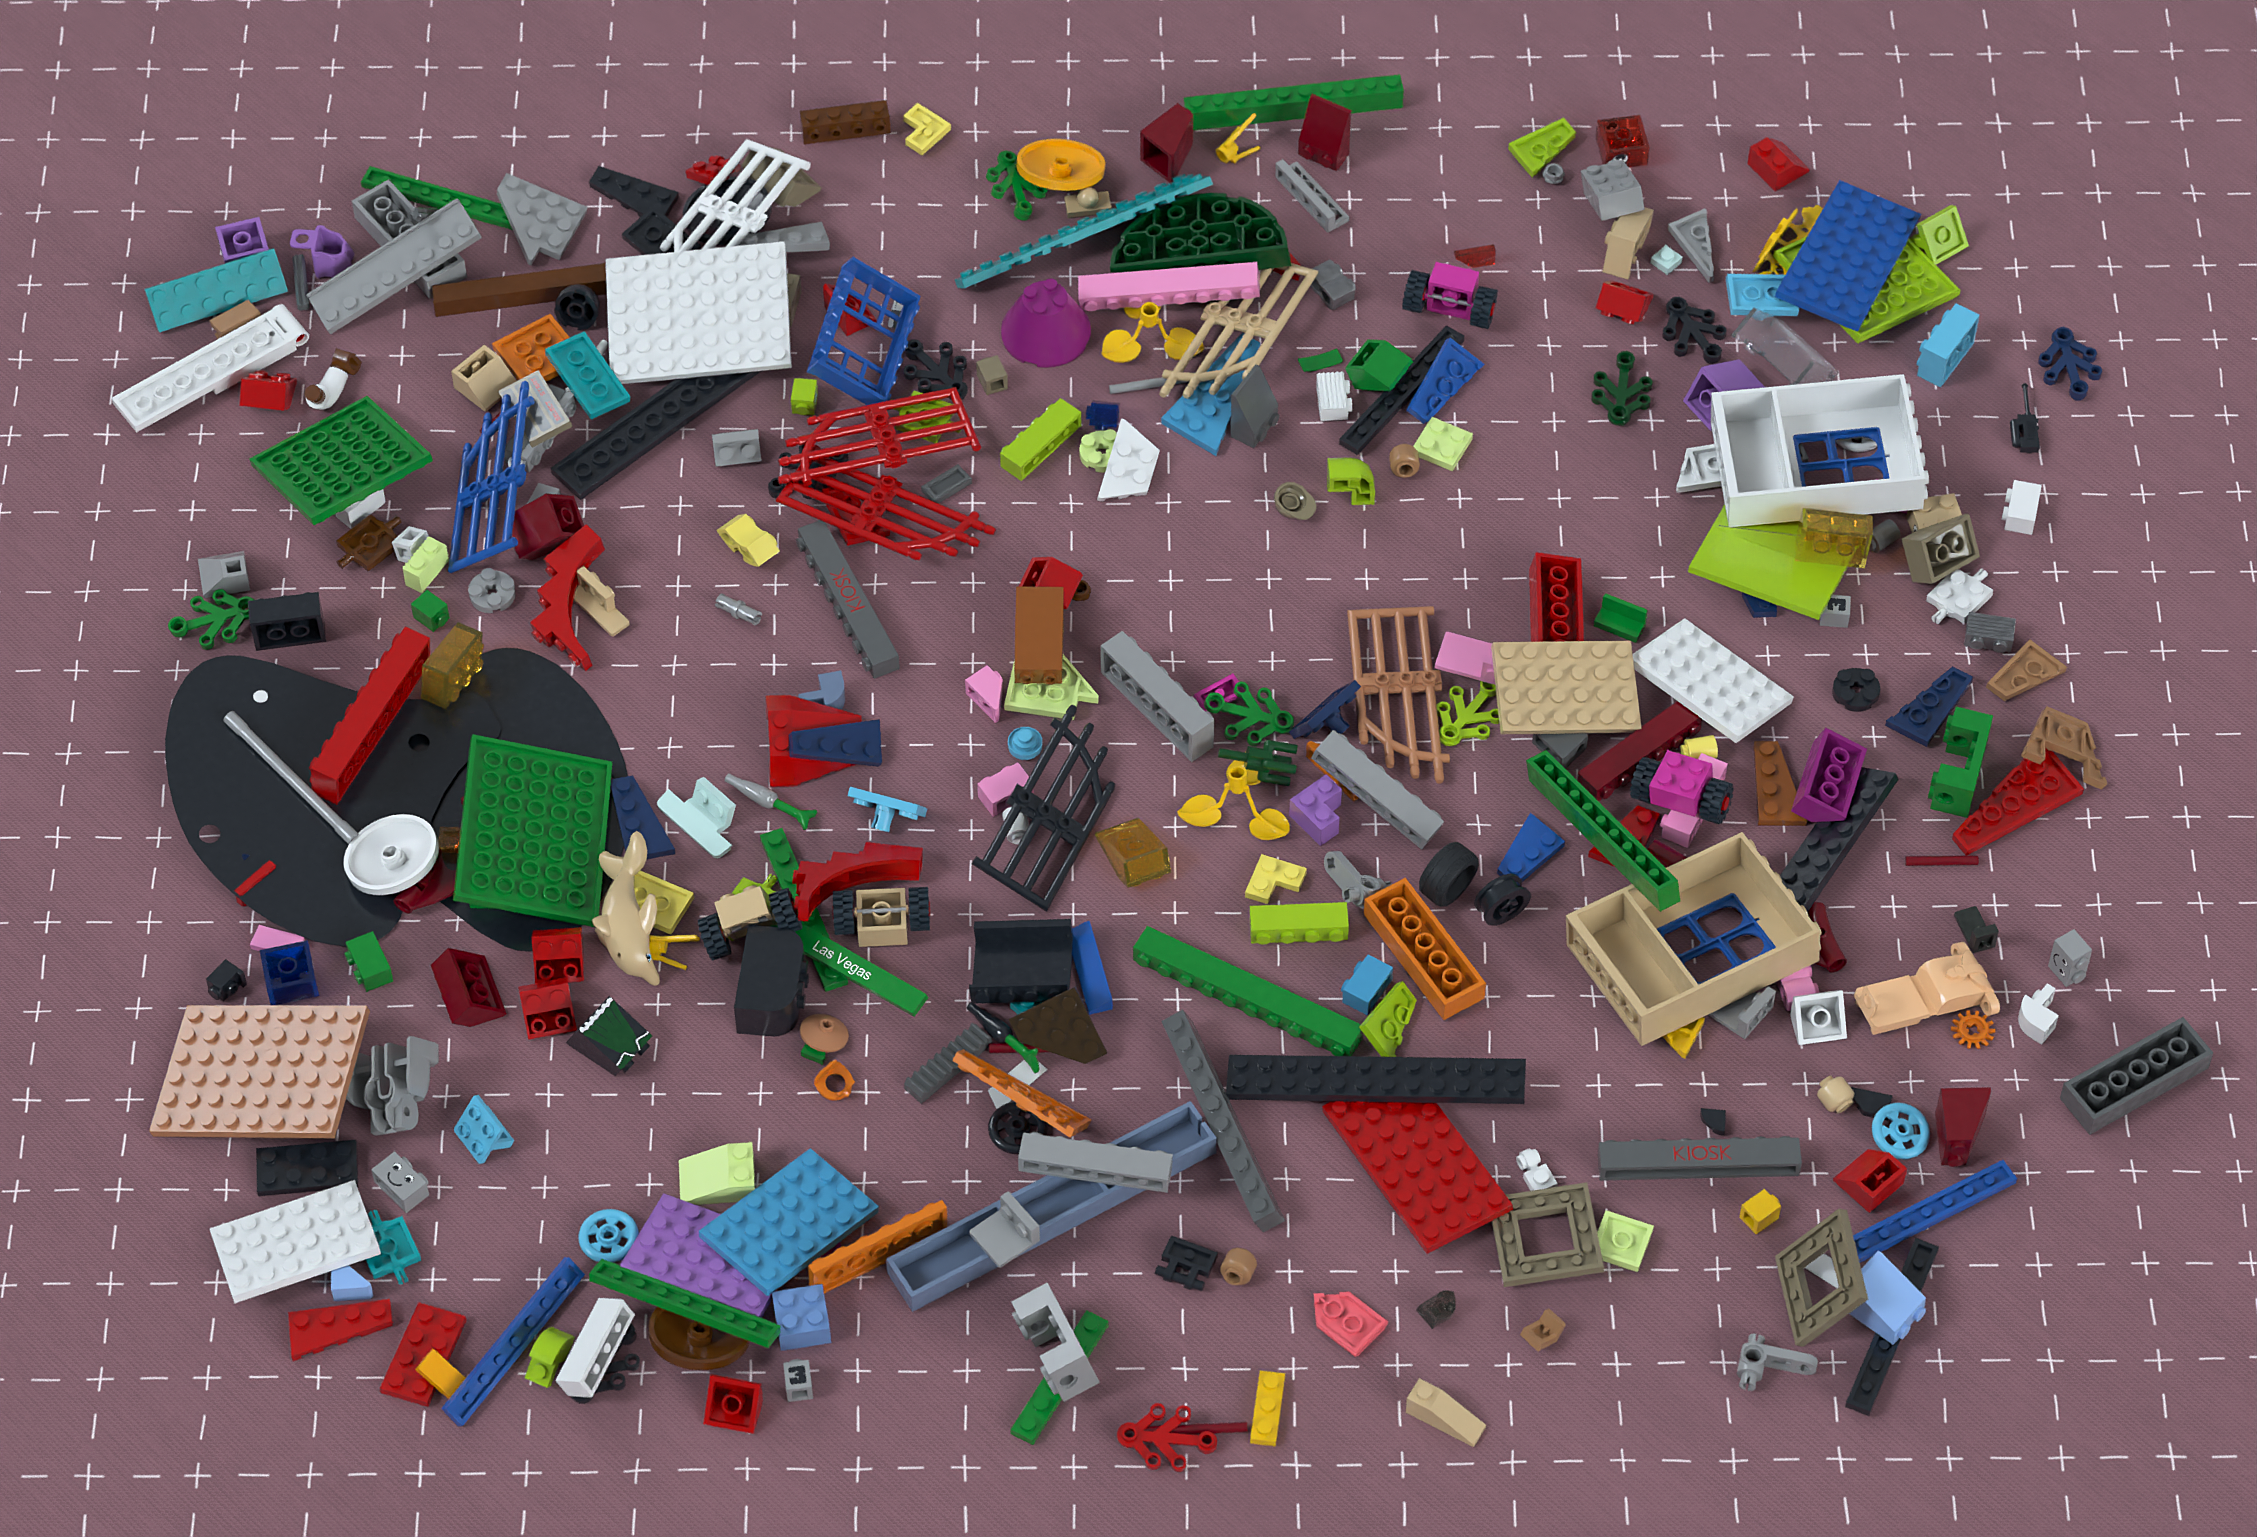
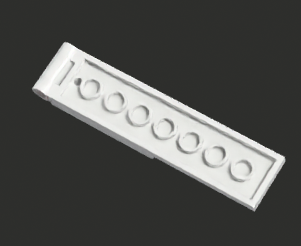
[112,304,309,432]

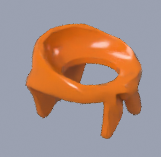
[814,1059,855,1101]

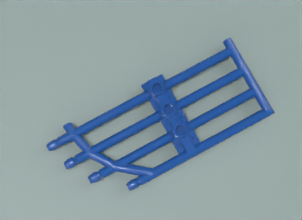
[448,381,535,573]

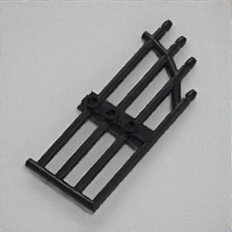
[971,705,1115,912]

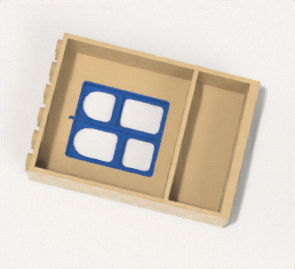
[1566,832,1821,1046]

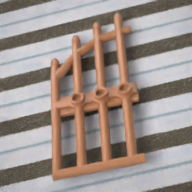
[1347,606,1450,784]

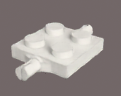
[1927,568,1993,624]

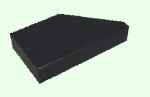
[1851,1087,1893,1121]

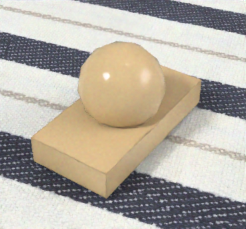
[1064,187,1111,218]

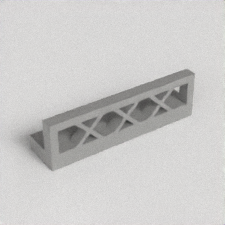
[1275,159,1349,233]

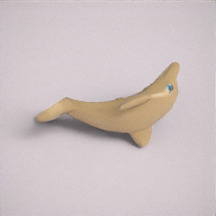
[592,831,660,986]

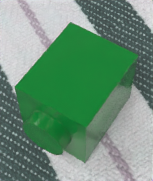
[411,590,450,632]

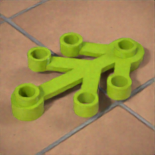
[1437,681,1499,746]

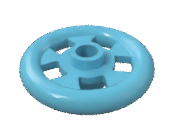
[1872,1103,1930,1159]
[578,1209,639,1263]

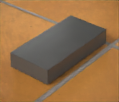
[921,464,972,504]

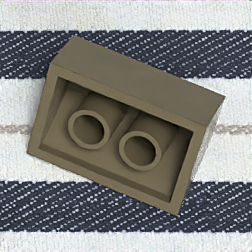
[741,147,822,207]

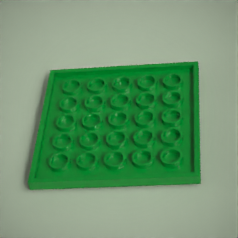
[249,396,433,526]

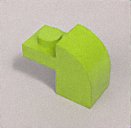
[525,1327,575,1388]

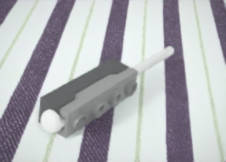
[505,340,609,472]

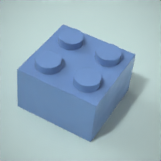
[772,1284,831,1351]

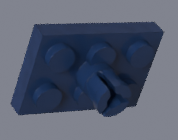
[1289,680,1361,739]

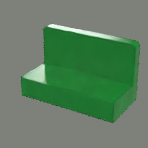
[1594,594,1648,643]

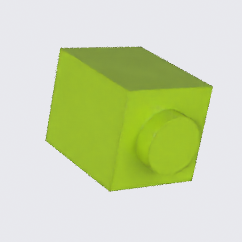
[791,378,818,415]

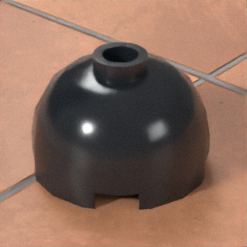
[554,284,600,330]

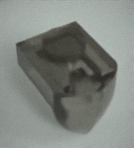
[1416,1290,1456,1329]

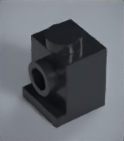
[206,959,247,1002]

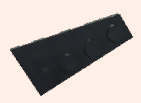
[589,166,679,217]

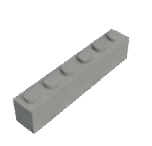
[1311,730,1444,850]
[1018,1132,1173,1193]

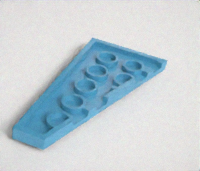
[1161,332,1261,456]

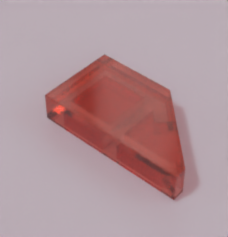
[1454,244,1496,268]

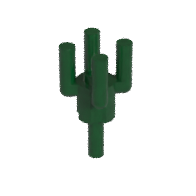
[1218,740,1298,787]

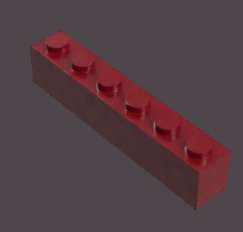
[1577,701,1702,802]

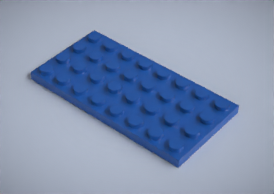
[1775,180,1921,332]

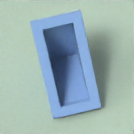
[331,1265,374,1301]

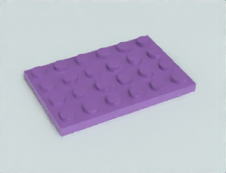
[620,1193,778,1318]

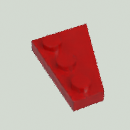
[822,487,891,546]
[1588,805,1660,867]

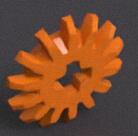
[1951,1010,1995,1049]

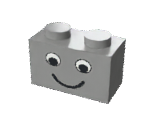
[2048,929,2092,987]
[371,1151,429,1213]

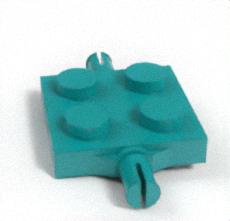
[365,1210,421,1285]

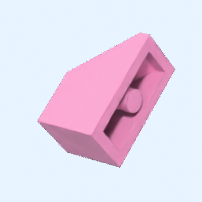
[965,665,1003,723]

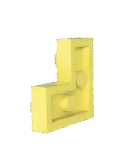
[903,103,951,155]
[1245,854,1307,904]

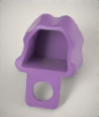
[290,225,354,279]

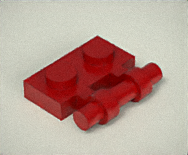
[685,155,741,185]

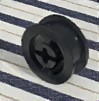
[1474,873,1531,926]

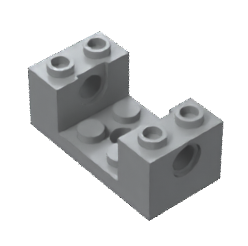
[1011,1283,1100,1402]

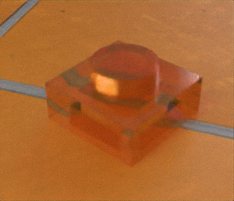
[438,827,461,853]

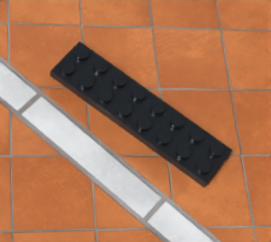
[1780,767,1899,912]

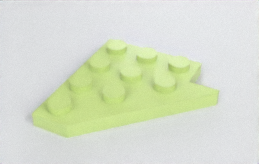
[1004,654,1099,720]

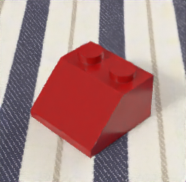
[1747,137,1810,191]
[1595,280,1654,324]

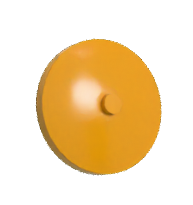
[1016,139,1105,191]

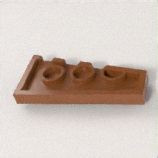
[1753,741,1807,826]

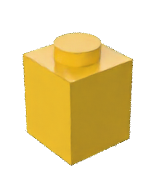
[1740,1189,1781,1234]

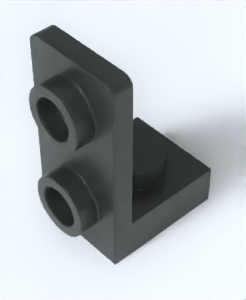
[1954,906,1999,953]

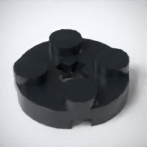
[1832,668,1880,712]

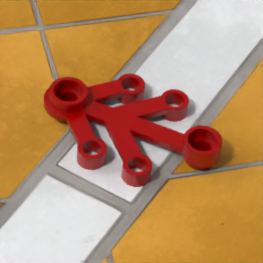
[1117,1403,1217,1472]

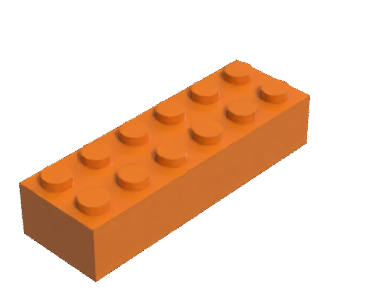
[1364,878,1486,1020]

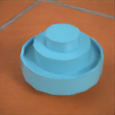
[1008,727,1043,760]

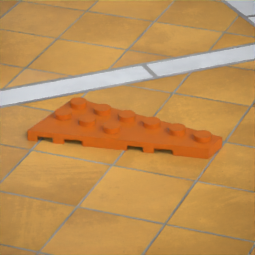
[952,1049,1092,1138]

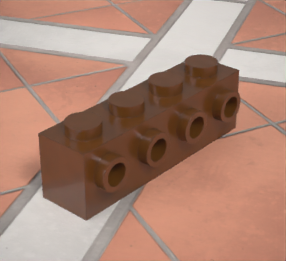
[800,100,891,145]

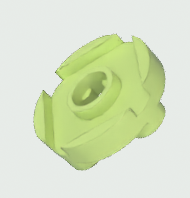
[1079,429,1117,472]

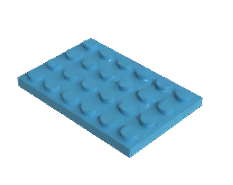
[699,1148,879,1296]

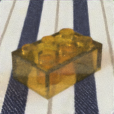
[1795,508,1873,568]
[421,622,484,709]

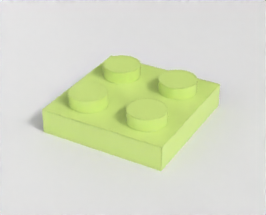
[1414,417,1473,471]
[1597,1210,1654,1272]

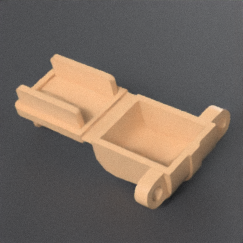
[1854,942,2000,1035]

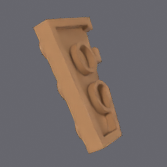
[1986,640,2067,701]

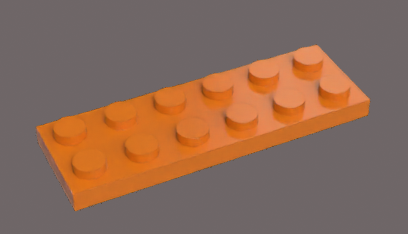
[808,1200,947,1293]

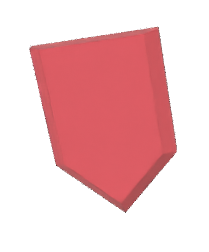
[1314,1292,1388,1357]

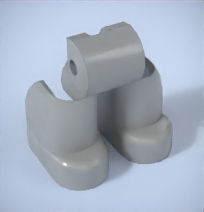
[346,1036,439,1136]

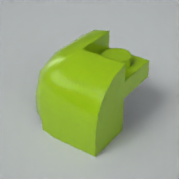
[1327,457,1375,505]

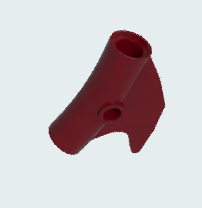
[394,848,456,914]
[1807,902,1847,973]

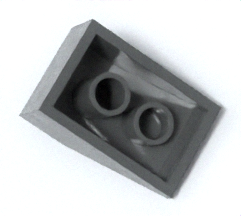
[1231,364,1280,448]

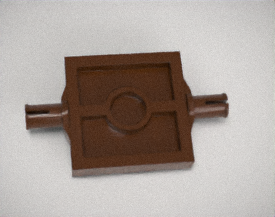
[336,514,402,572]

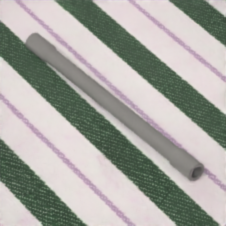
[224,711,359,844]

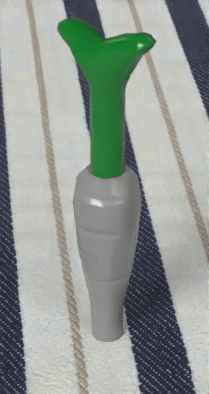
[725,773,817,830]

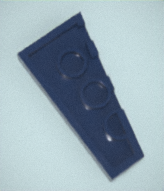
[1885,666,1973,747]
[789,719,882,767]
[610,775,675,859]

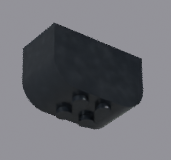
[734,925,809,1037]

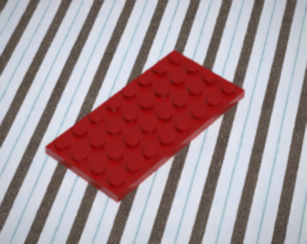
[1322,1101,1513,1254]

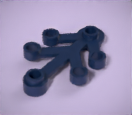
[2038,327,2102,401]

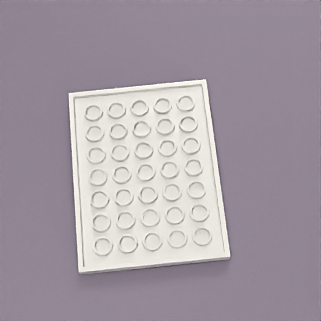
[606,242,792,384]

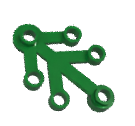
[986,151,1047,221]
[168,589,255,650]
[1204,681,1294,746]

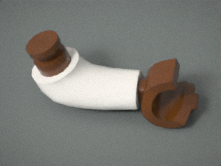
[305,348,362,410]

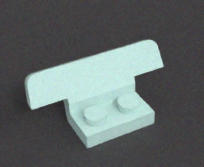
[657,777,736,858]

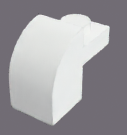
[2018,983,2059,1045]

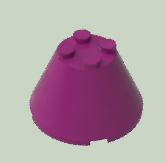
[1001,278,1091,368]

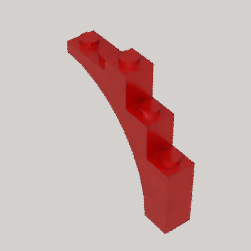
[530,524,605,671]
[793,842,923,921]

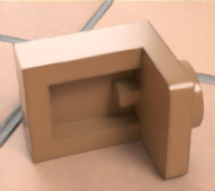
[1520,1308,1565,1351]

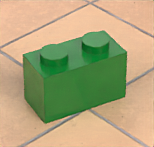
[344,931,393,992]

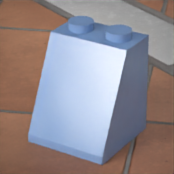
[1849,1251,1926,1344]

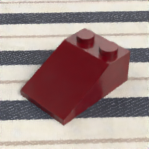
[1298,94,1351,171]

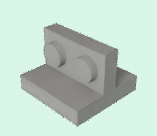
[711,429,761,466]

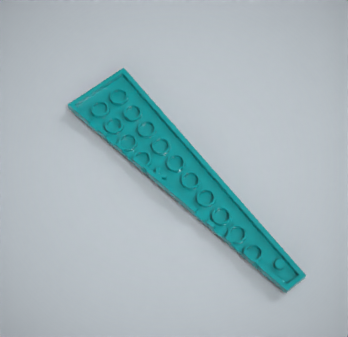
[955,174,1213,288]

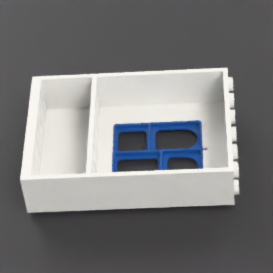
[1711,374,1929,527]

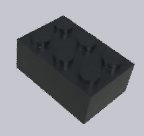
[248,592,326,651]

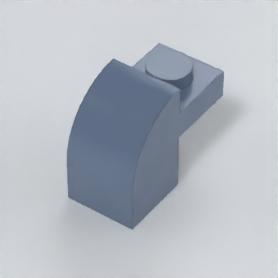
[798,670,845,710]

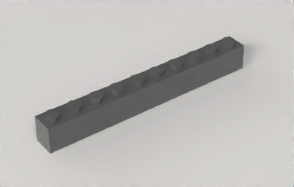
[1161,1010,1285,1233]

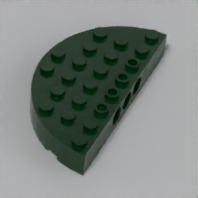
[1110,193,1292,273]

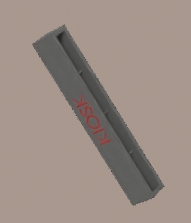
[796,520,900,679]
[1597,1136,1802,1181]

